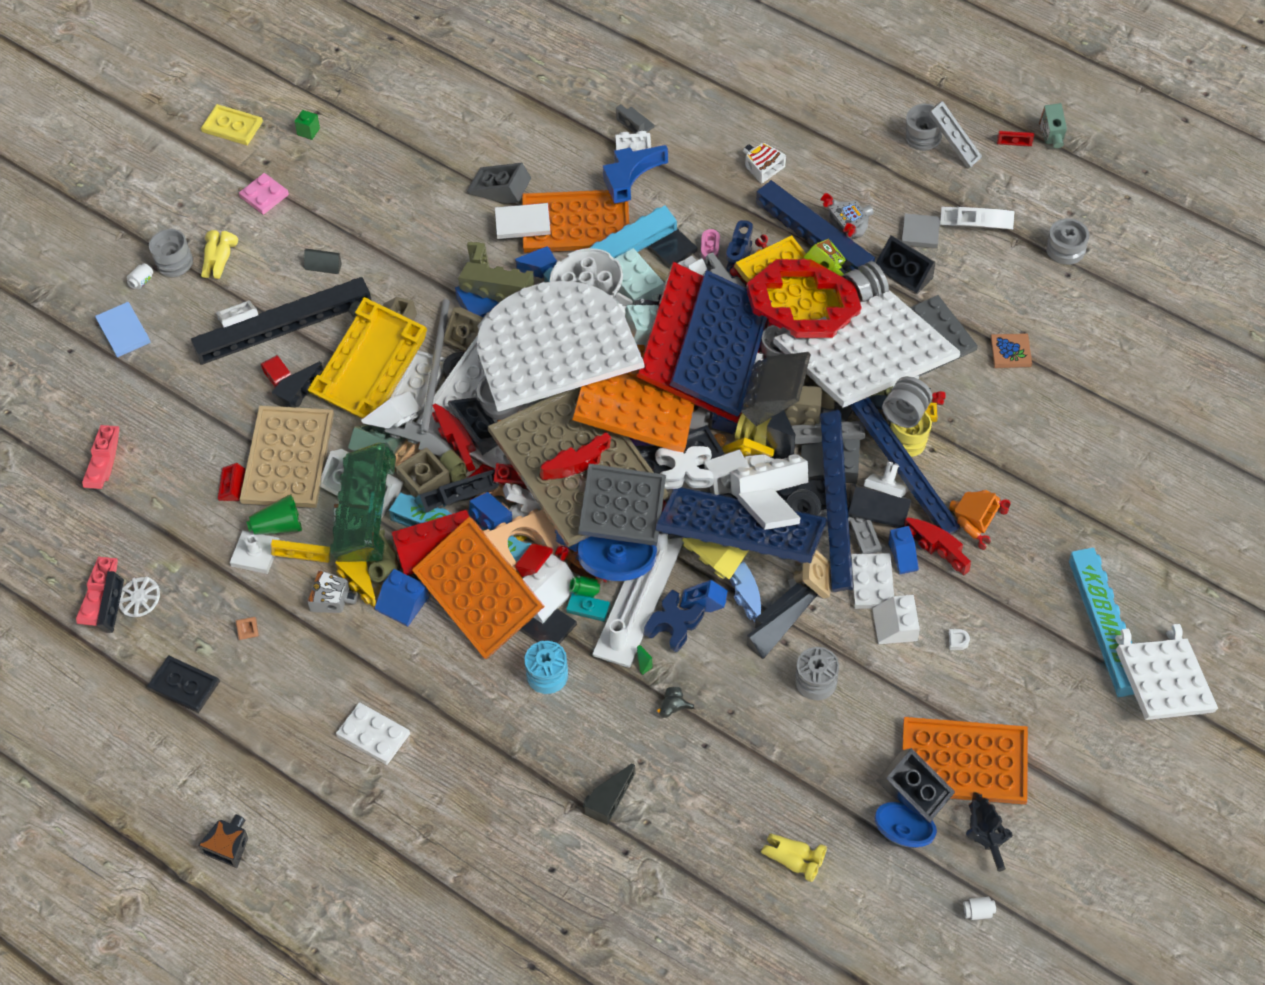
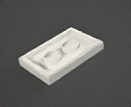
[495,203,551,239]
[738,489,800,530]

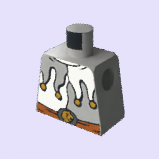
[308,570,358,613]

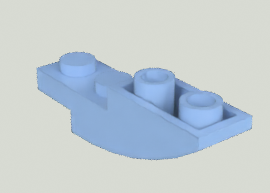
[730,562,761,622]

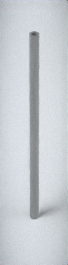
[420,299,450,434]

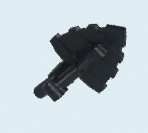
[966,792,1013,872]

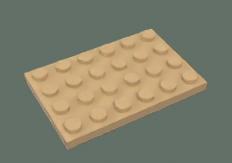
[240,406,334,508]

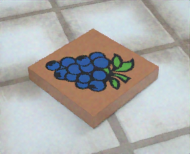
[991,334,1032,368]

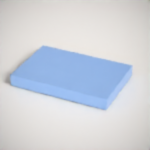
[95,302,151,357]

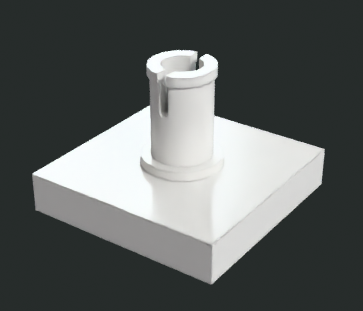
[864,462,908,498]
[230,531,280,574]

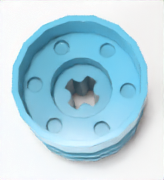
[525,641,568,694]

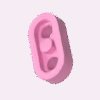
[701,229,720,260]

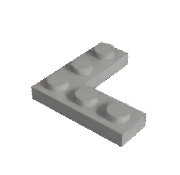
[819,504,881,554]

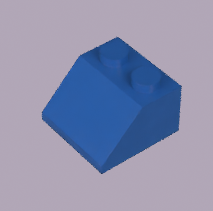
[375,569,429,627]

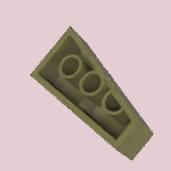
[458,262,534,303]

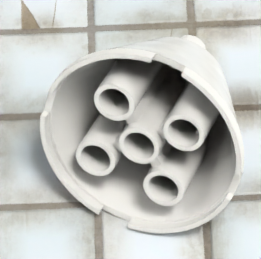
[550,248,623,299]

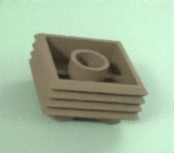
[443,307,484,351]

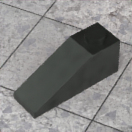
[583,763,636,825]

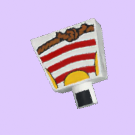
[743,143,786,184]

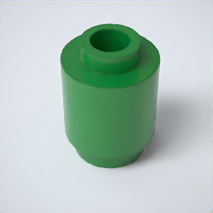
[569,575,600,598]

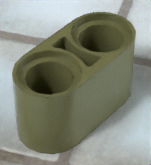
[440,450,467,483]

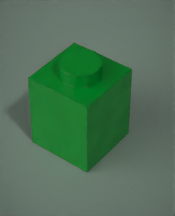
[294,109,320,140]

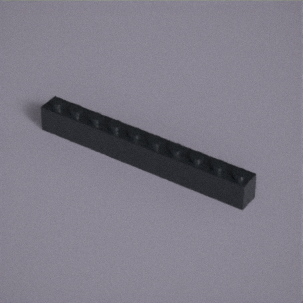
[191,277,372,365]

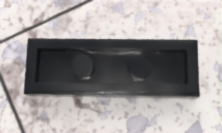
[97,571,124,633]

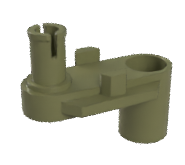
[356,526,401,582]

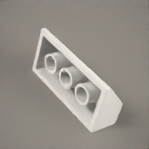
[321,449,404,519]

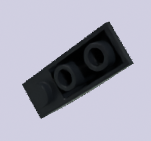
[271,361,323,408]

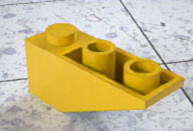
[335,549,376,608]

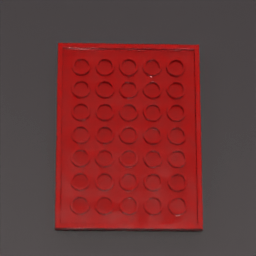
[636,262,768,423]

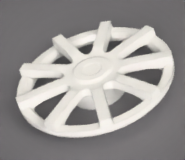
[119,577,160,617]

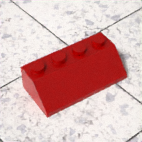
[391,510,469,575]

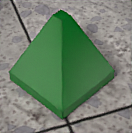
[637,645,653,675]

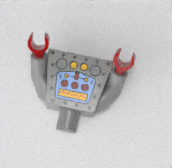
[820,193,874,239]

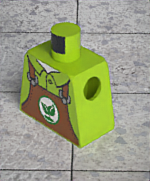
[804,239,847,276]

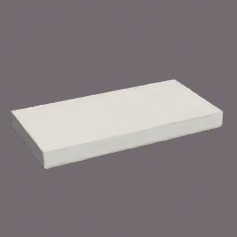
[390,351,446,419]

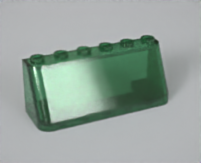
[330,442,396,562]

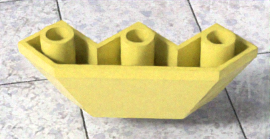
[682,537,749,579]

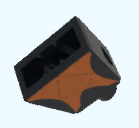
[198,814,248,868]

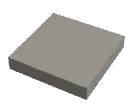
[902,213,940,248]

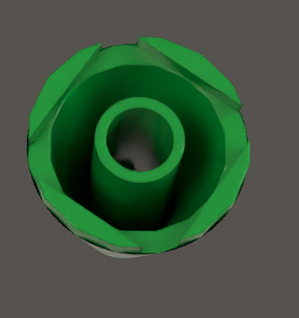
[246,494,302,535]

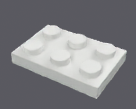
[851,553,894,609]
[336,702,410,765]

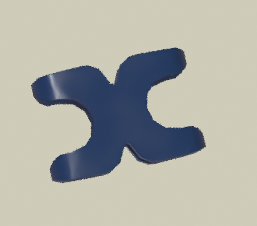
[726,220,753,278]
[644,590,705,652]

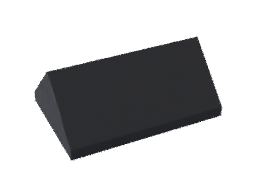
[876,235,936,294]
[447,397,498,456]
[766,405,796,459]
[848,483,911,528]

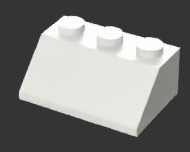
[361,392,422,428]
[523,554,575,623]

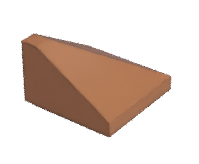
[236,617,259,640]

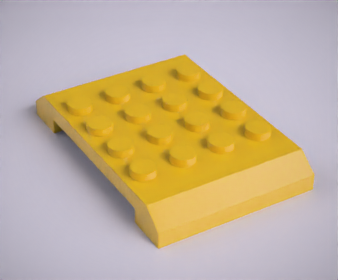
[308,297,427,419]

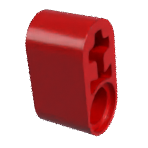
[260,355,291,387]

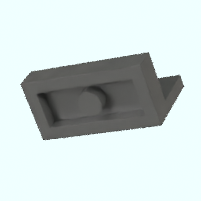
[616,104,655,134]

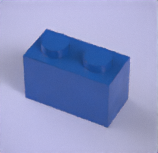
[469,492,512,531]

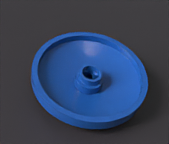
[578,536,657,581]

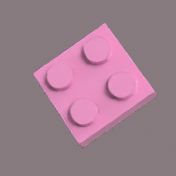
[239,173,289,215]

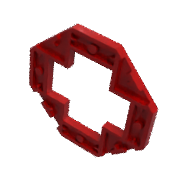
[746,259,862,338]

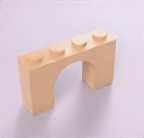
[483,509,563,572]

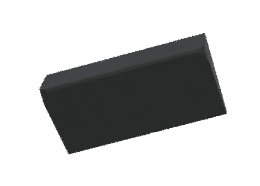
[304,249,342,274]

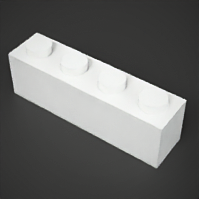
[731,454,808,498]

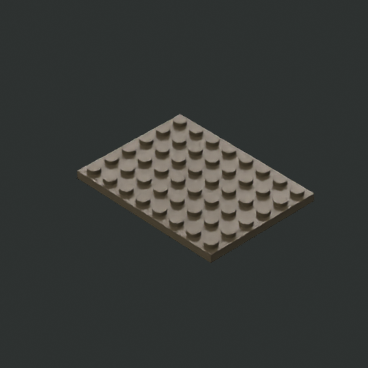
[488,387,669,547]

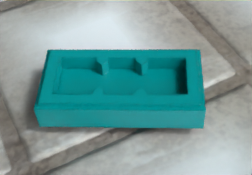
[566,593,610,622]

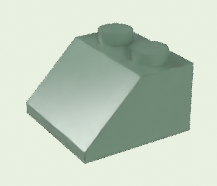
[348,424,403,463]

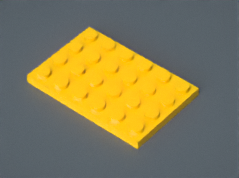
[734,235,841,320]

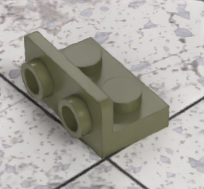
[467,242,489,266]

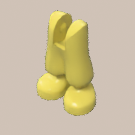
[202,230,238,279]
[761,833,827,882]

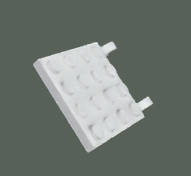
[1115,624,1218,720]

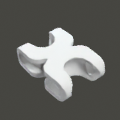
[655,446,714,489]

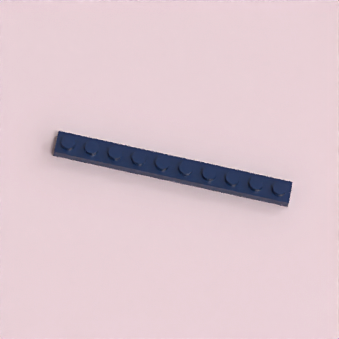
[850,397,961,534]
[820,410,853,592]

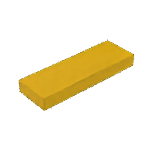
[271,539,330,563]

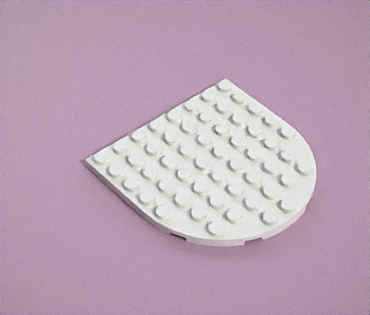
[477,281,644,412]

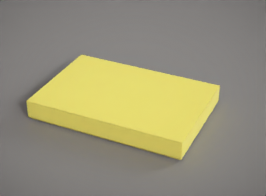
[201,104,263,146]

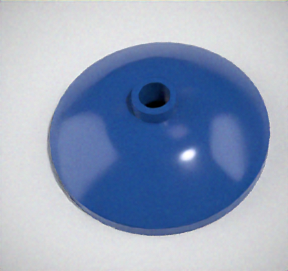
[874,802,937,848]

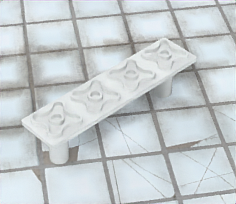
[593,531,684,668]

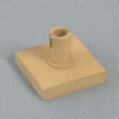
[794,550,831,599]

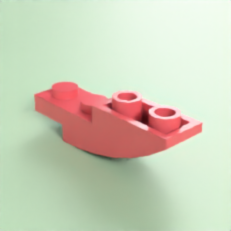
[82,425,119,489]
[76,556,118,626]

